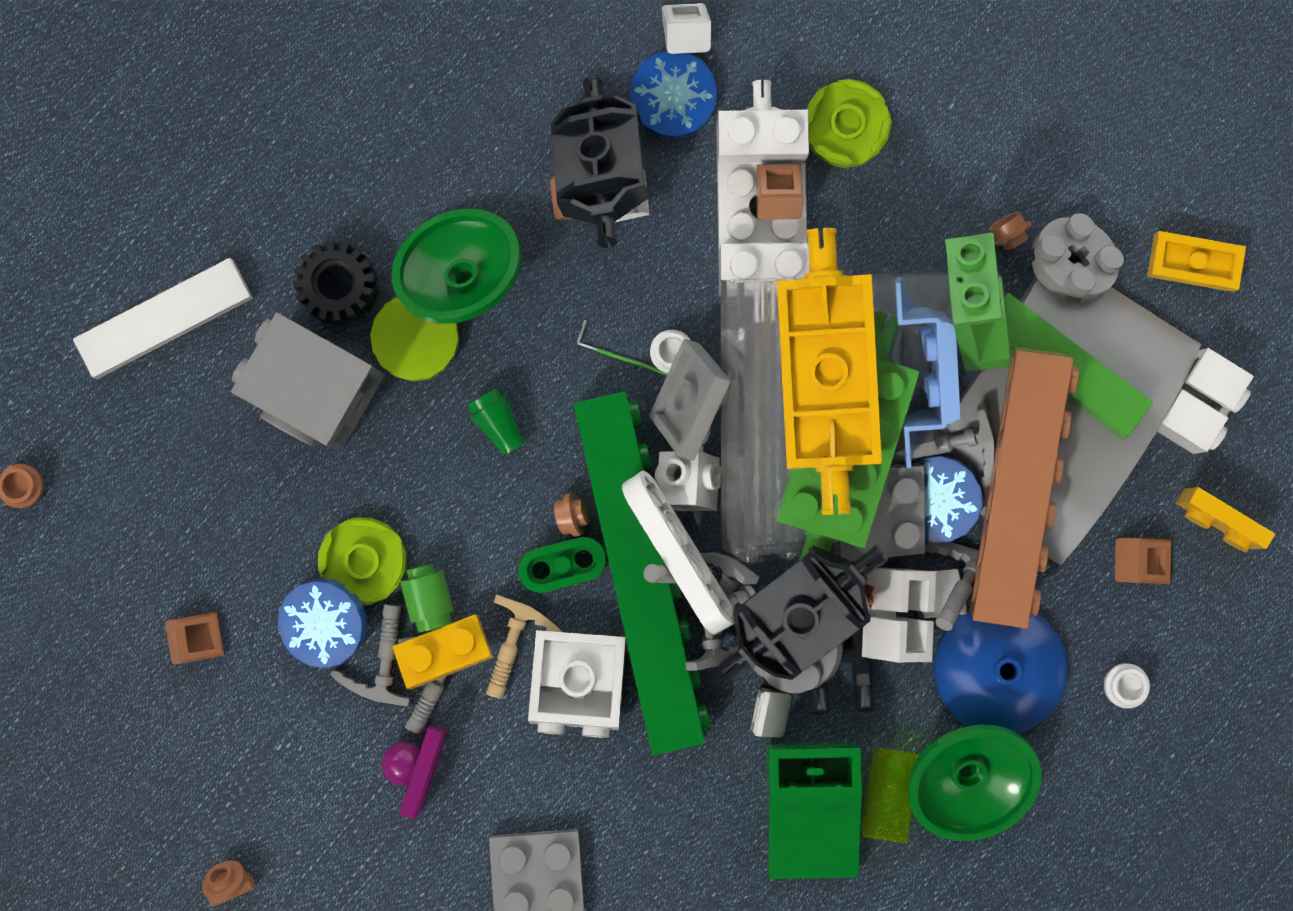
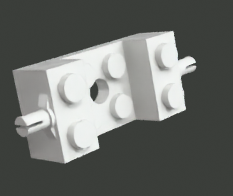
[716,80,809,322]

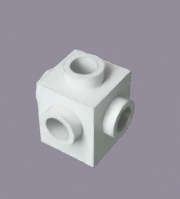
[655,446,722,511]

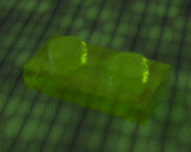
[861,746,920,844]

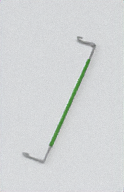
[577,320,736,394]

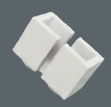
[1157,348,1254,454]
[862,568,936,663]

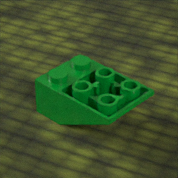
[765,742,862,879]

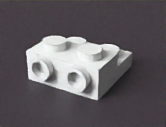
[528,630,626,738]

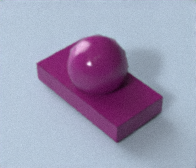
[381,723,449,820]

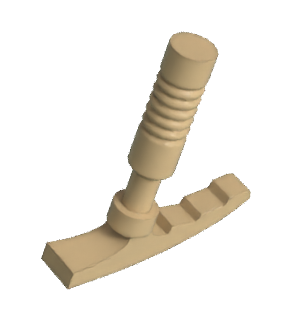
[486,594,562,699]

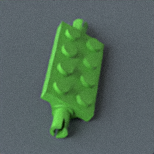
[776,311,920,560]

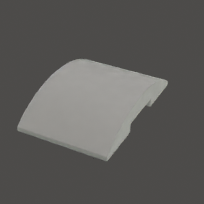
[939,260,1201,566]

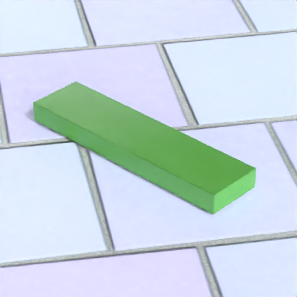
[1004,293,1153,440]

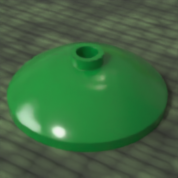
[392,209,522,324]
[907,724,1042,841]

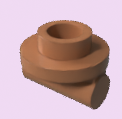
[202,860,255,907]

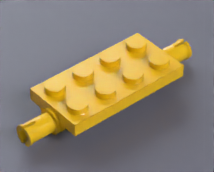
[777,228,882,515]

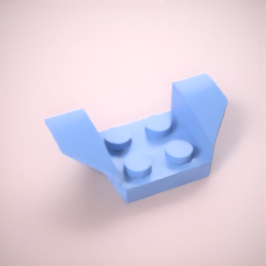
[895,277,960,468]

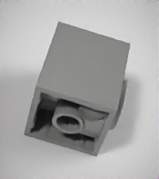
[231,312,385,451]

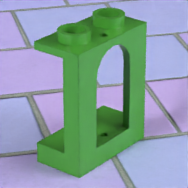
[945,233,1012,372]

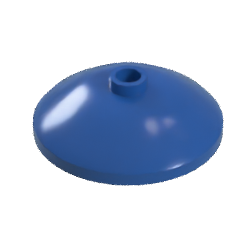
[934,610,1068,734]

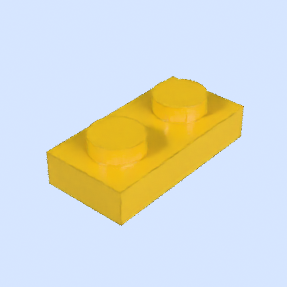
[1147,231,1246,292]
[1176,487,1275,552]
[392,614,493,690]

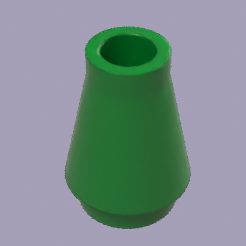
[467,387,525,456]

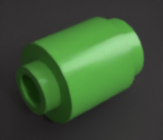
[400,563,454,632]

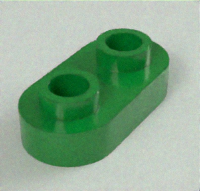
[518,537,606,593]

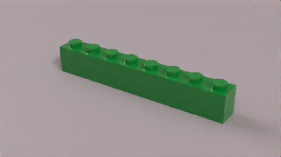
[573,391,711,756]

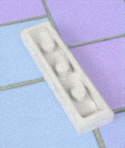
[73,258,253,379]

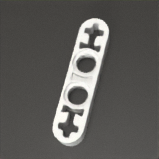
[622,471,735,635]

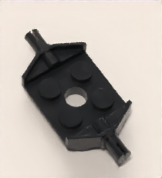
[551,76,650,248]
[719,545,888,680]

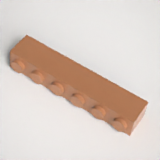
[969,347,1079,629]

